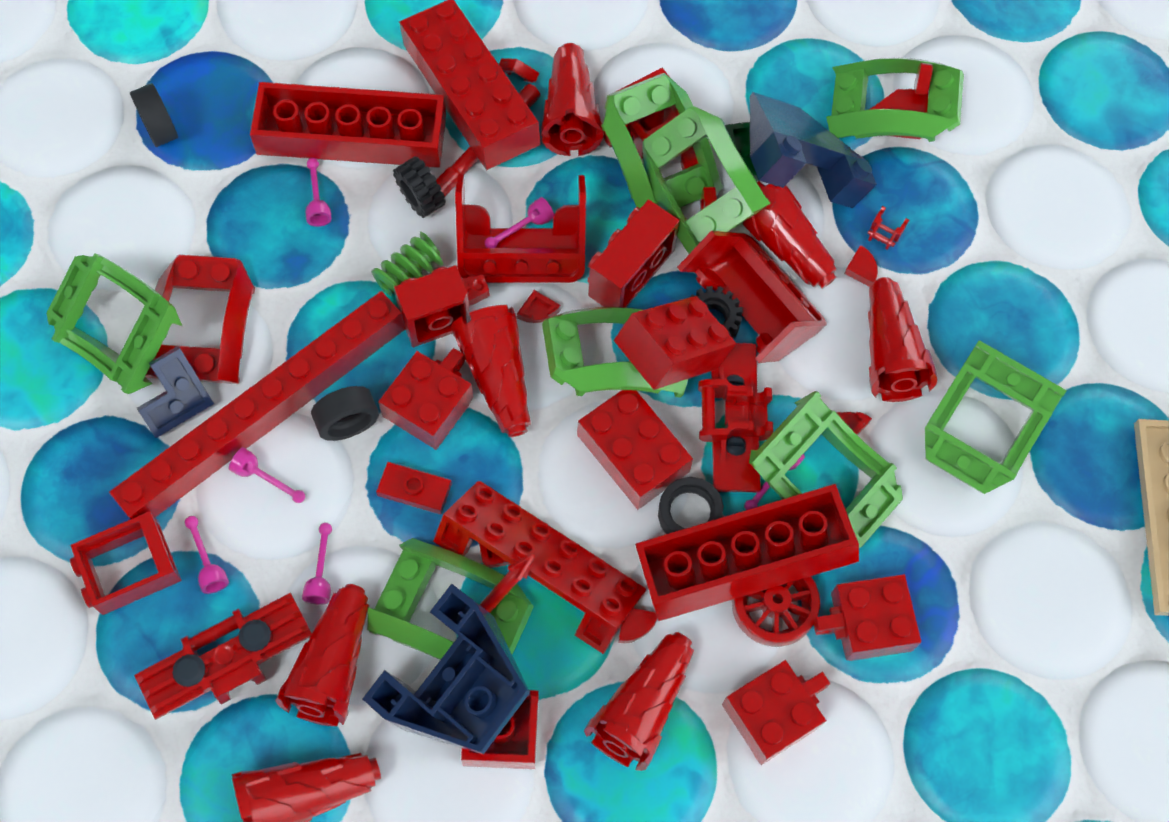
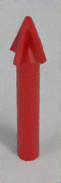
[479,554,534,613]

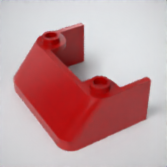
[455,175,586,283]
[677,230,827,363]

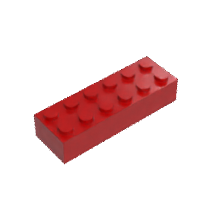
[399,0,541,171]
[250,82,446,168]
[635,484,859,622]

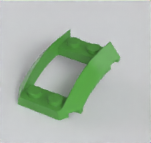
[826,58,964,142]
[601,73,723,208]
[643,106,771,254]
[46,253,182,394]
[542,307,688,398]
[925,340,1067,494]
[749,391,903,548]
[367,538,534,660]

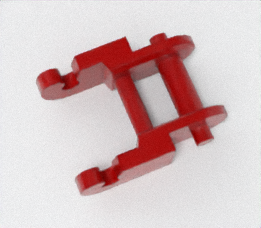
[867,206,909,250]

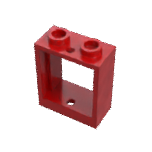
[70,511,182,615]

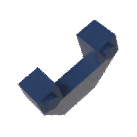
[750,92,877,208]
[362,584,530,754]

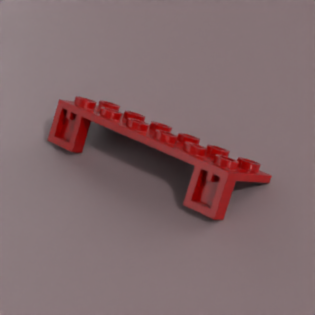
[433,481,646,654]

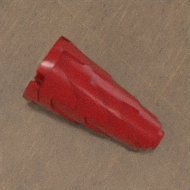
[541,43,603,156]
[741,181,837,289]
[868,277,937,402]
[451,305,531,437]
[276,584,370,726]
[584,632,694,771]
[232,753,381,822]

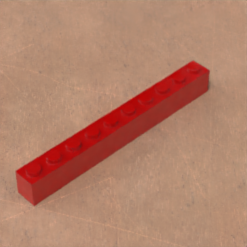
[109,291,405,519]

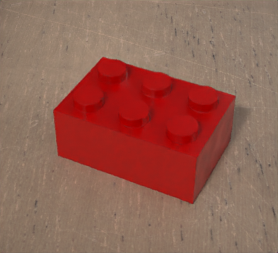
[587,199,680,308]
[614,296,737,390]
[577,390,693,510]

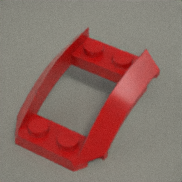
[145,254,255,384]

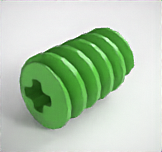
[371,231,444,296]

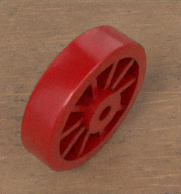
[732,576,820,647]

